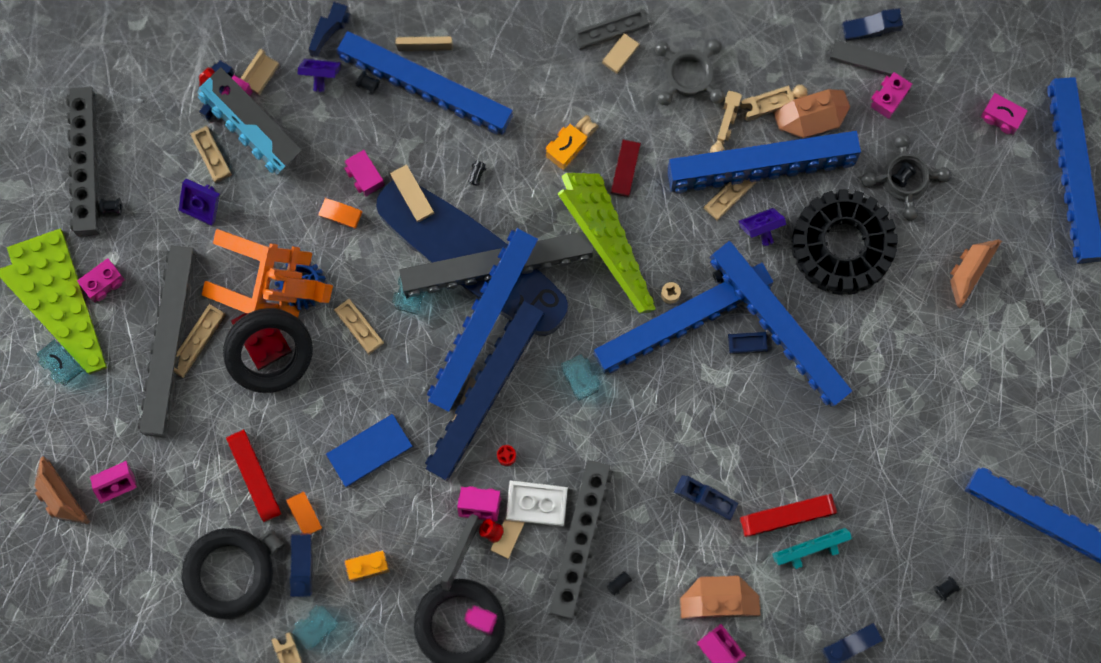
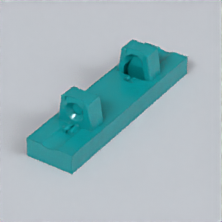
[772,528,852,569]

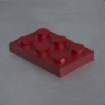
[231,313,292,371]

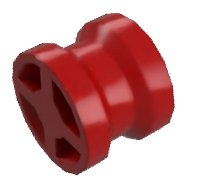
[497,445,516,466]
[479,519,504,543]

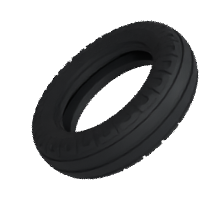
[223,308,313,393]
[182,528,273,619]
[414,579,505,663]

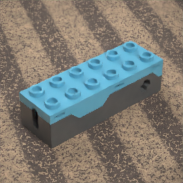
[197,67,302,175]

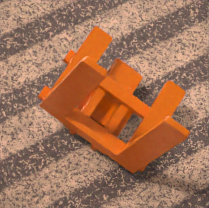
[202,229,333,318]

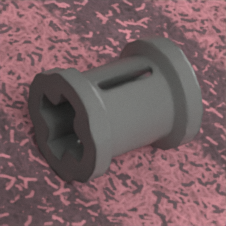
[259,529,285,555]

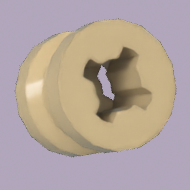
[575,115,598,138]
[661,282,681,304]

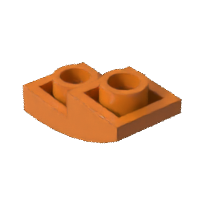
[319,198,363,229]
[286,491,322,533]

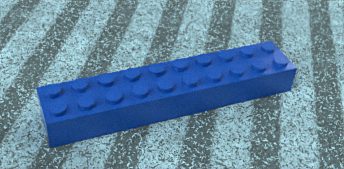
[667,131,861,193]

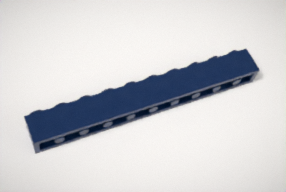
[425,301,545,482]

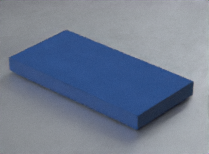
[326,414,412,487]

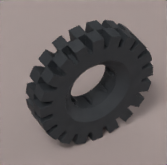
[791,189,898,295]

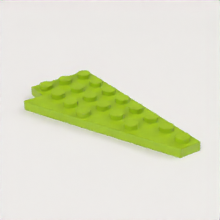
[558,173,656,313]
[0,228,107,375]

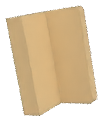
[241,49,279,95]

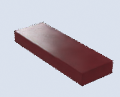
[611,139,641,197]

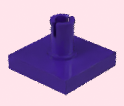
[298,59,341,92]
[178,179,220,226]
[738,208,787,246]

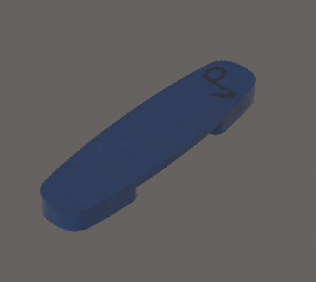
[376,180,568,336]

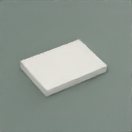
[505,480,568,527]

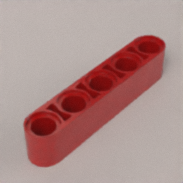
[226,429,282,523]
[740,494,837,537]

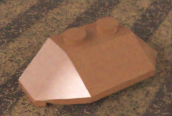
[773,89,850,139]
[950,239,1002,308]
[34,456,90,524]
[680,576,760,619]

